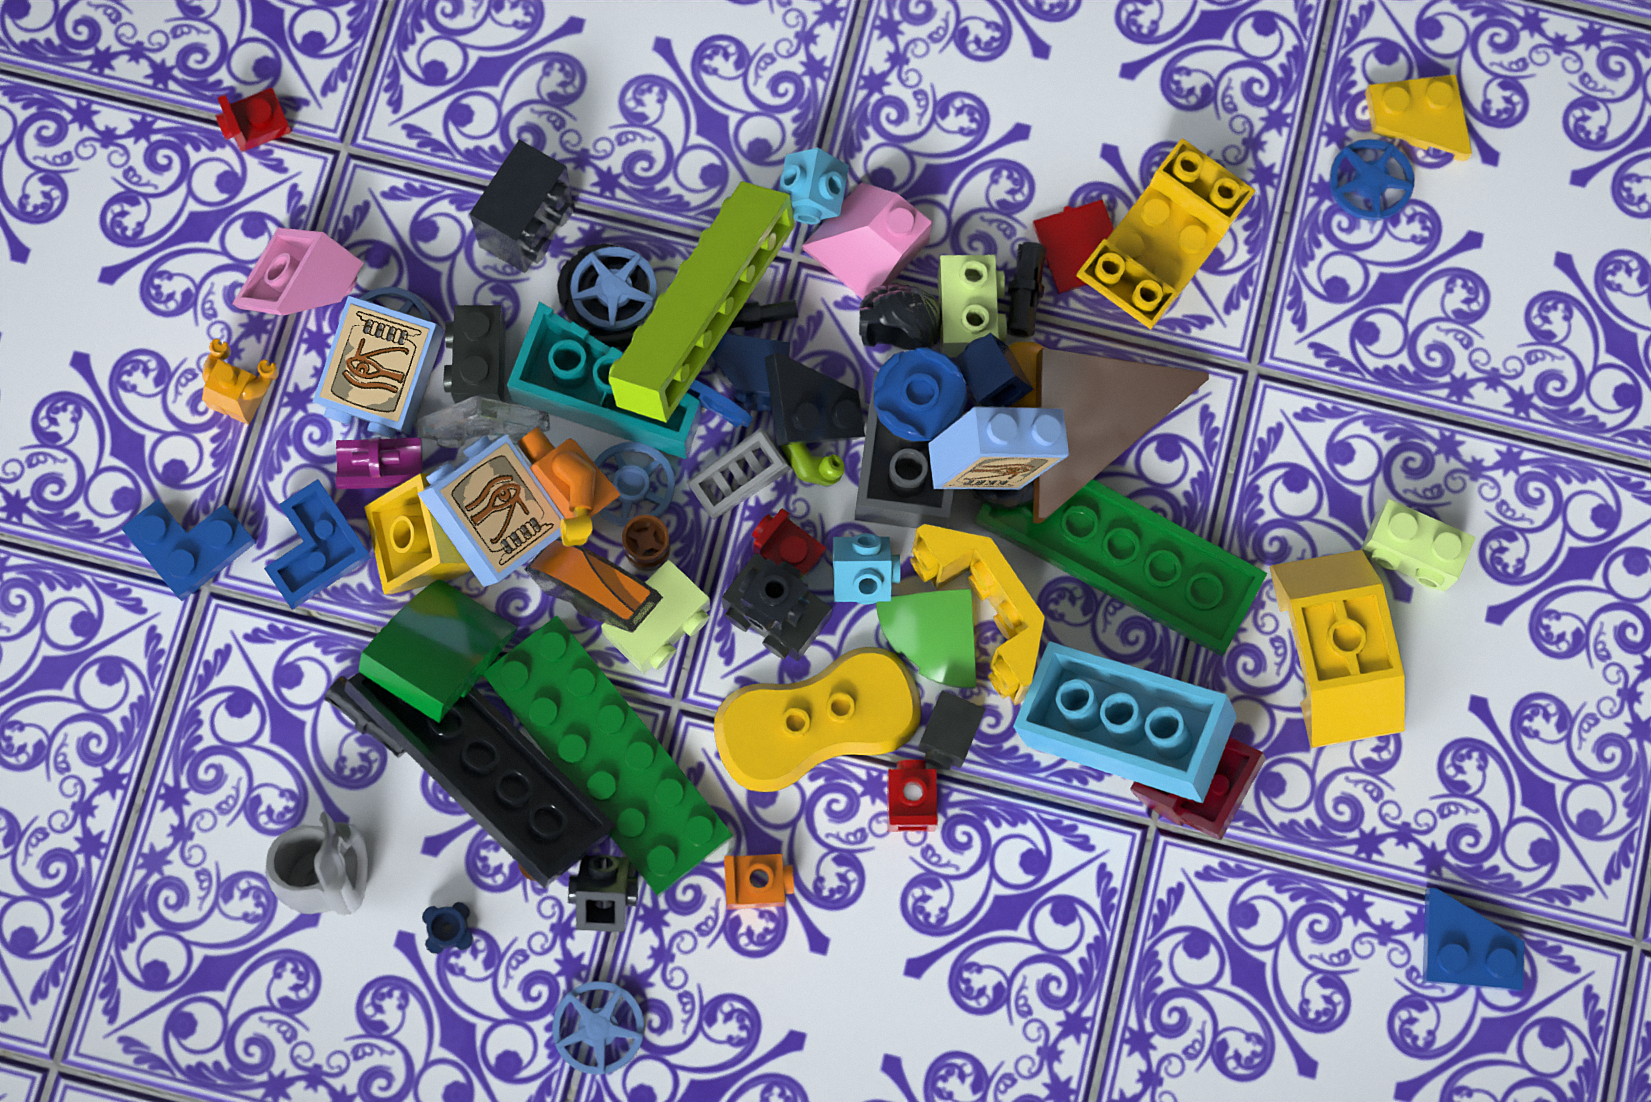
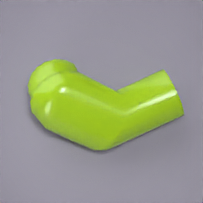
[780,444,845,486]

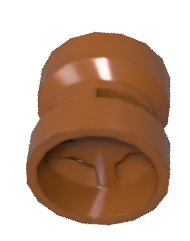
[622,514,671,571]

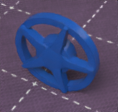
[1329,139,1414,221]
[686,380,753,428]

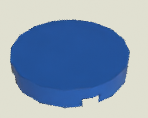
[873,348,967,441]

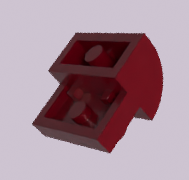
[1130,737,1266,841]

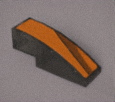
[524,537,663,633]

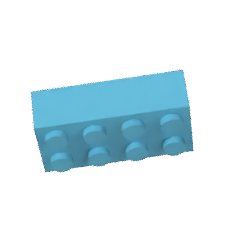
[1013,641,1237,803]

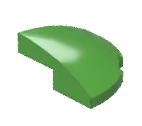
[876,589,976,689]

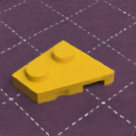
[1365,74,1472,161]

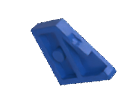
[1422,888,1525,992]

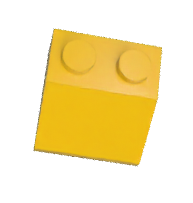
[364,473,471,595]

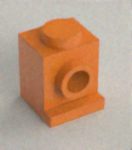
[724,854,794,910]

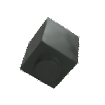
[918,690,986,770]

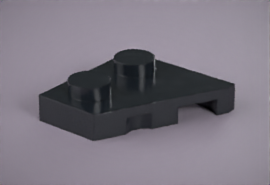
[765,353,865,446]

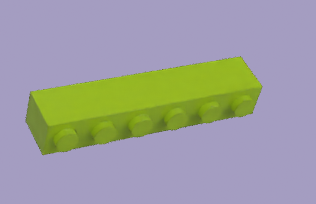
[609,181,795,422]

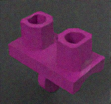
[336,437,423,489]

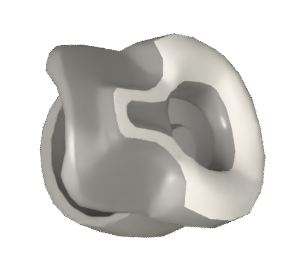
[265,812,368,915]

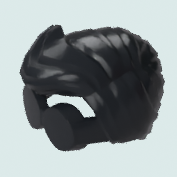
[859,283,942,350]

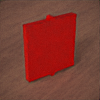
[1032,199,1114,294]

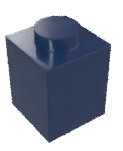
[953,332,1034,408]

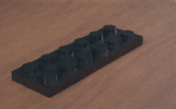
[344,672,616,889]

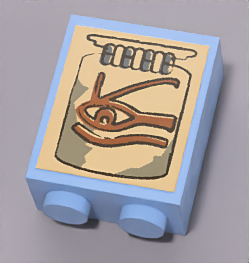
[313,296,445,438]
[928,407,1069,490]
[417,434,564,587]

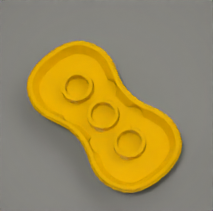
[714,647,921,792]

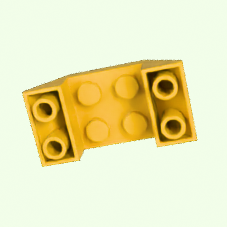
[1076,138,1256,330]
[910,524,1045,706]
[1269,550,1405,748]

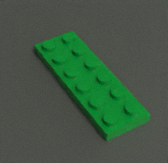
[974,479,1268,657]
[483,615,733,897]

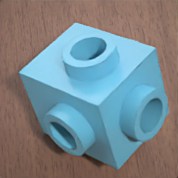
[779,148,849,224]
[833,533,900,605]

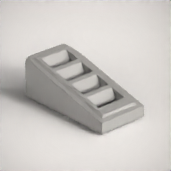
[686,428,792,520]

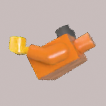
[516,426,621,546]

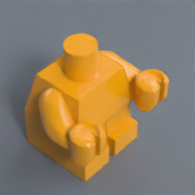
[202,338,279,425]

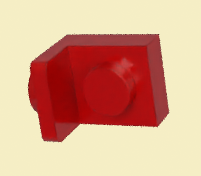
[215,87,292,153]
[752,508,826,578]

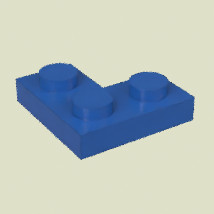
[264,479,372,610]
[121,499,256,602]

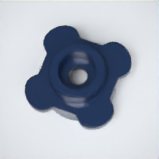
[422,902,473,954]

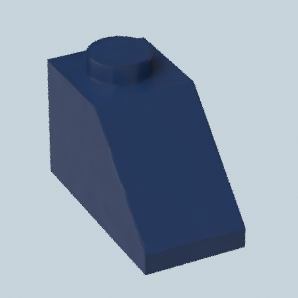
[706,333,790,412]

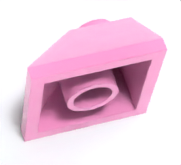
[802,182,932,299]
[232,228,364,316]

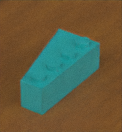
[507,301,702,459]

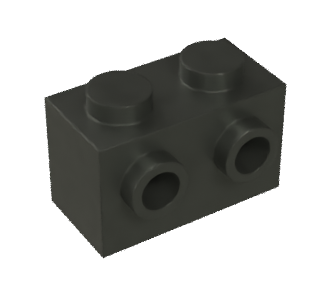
[443,305,506,411]

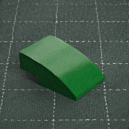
[358,580,517,723]

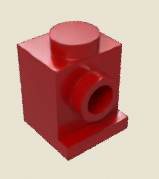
[887,759,938,832]

